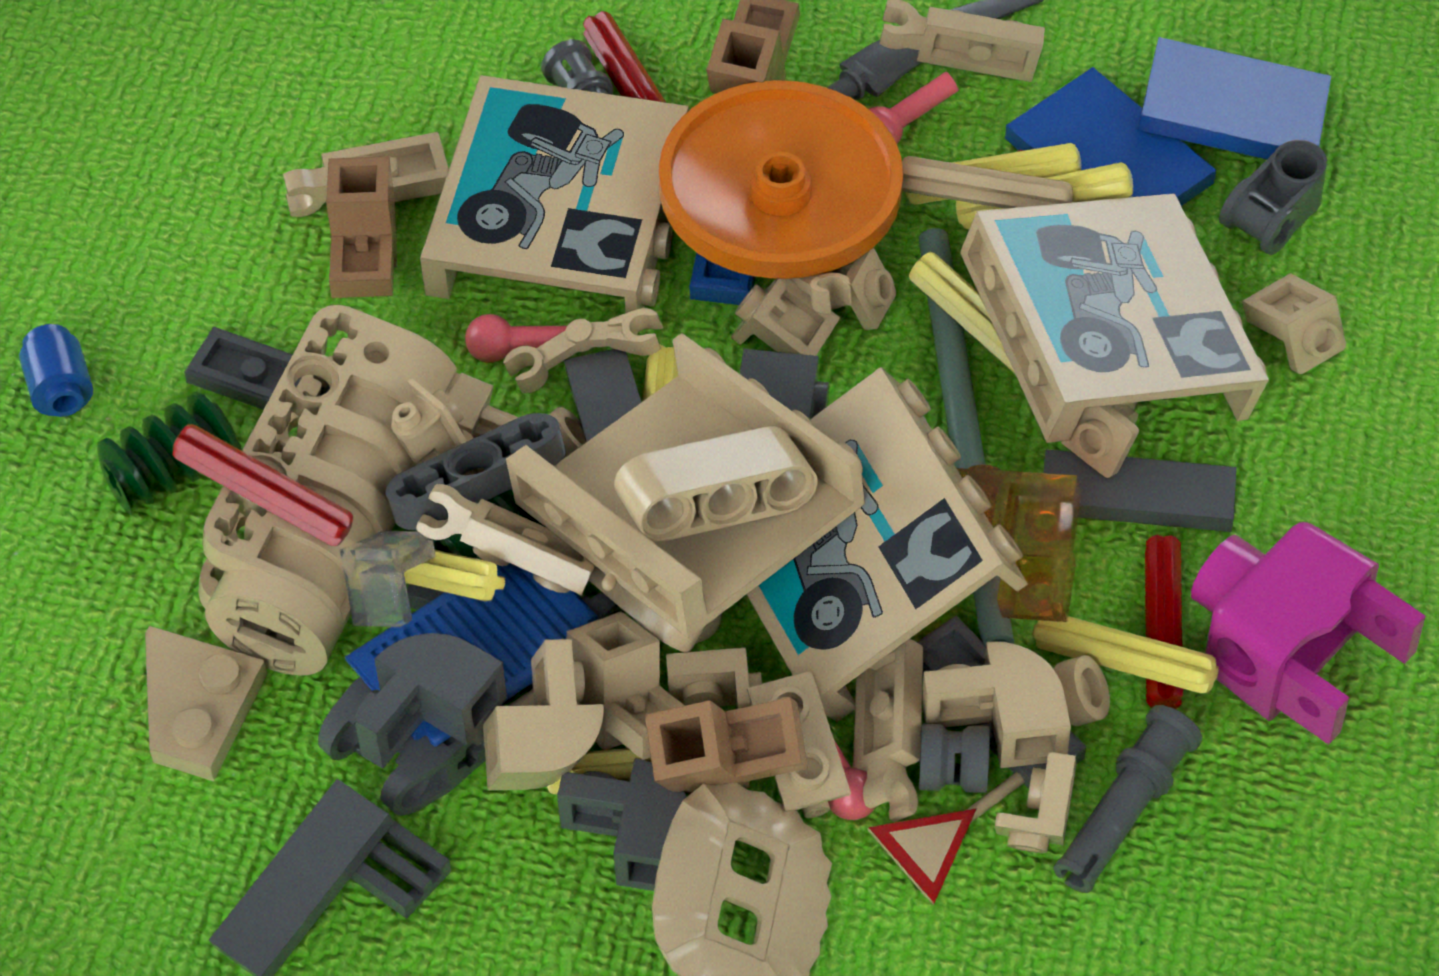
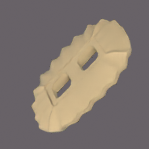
[652,783,832,976]

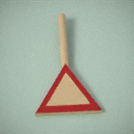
[867,772,1024,905]

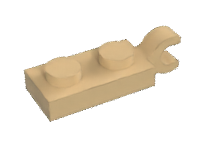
[880,0,1045,82]
[283,132,449,217]
[416,484,595,595]
[853,639,923,822]

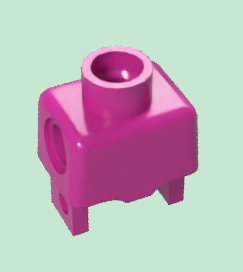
[1191,522,1426,745]

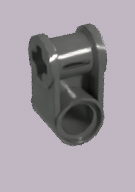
[1219,140,1327,255]

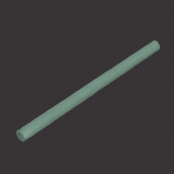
[919,228,1014,645]

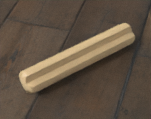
[902,156,1073,209]

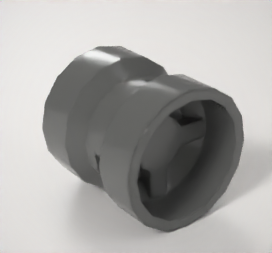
[919,723,989,793]

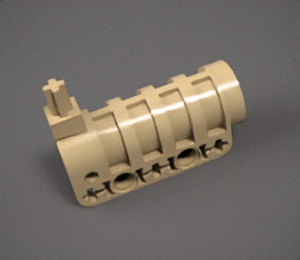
[198,305,519,675]

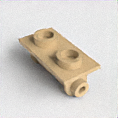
[391,377,485,475]
[747,671,851,818]

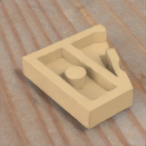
[145,626,267,781]

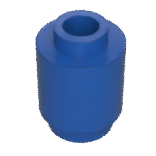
[19,324,93,417]

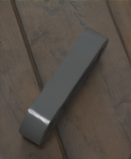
[386,413,566,530]

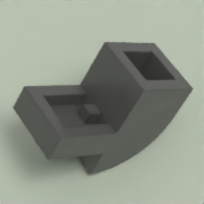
[355,633,507,769]
[557,758,686,891]

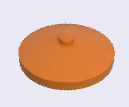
[659,80,903,279]

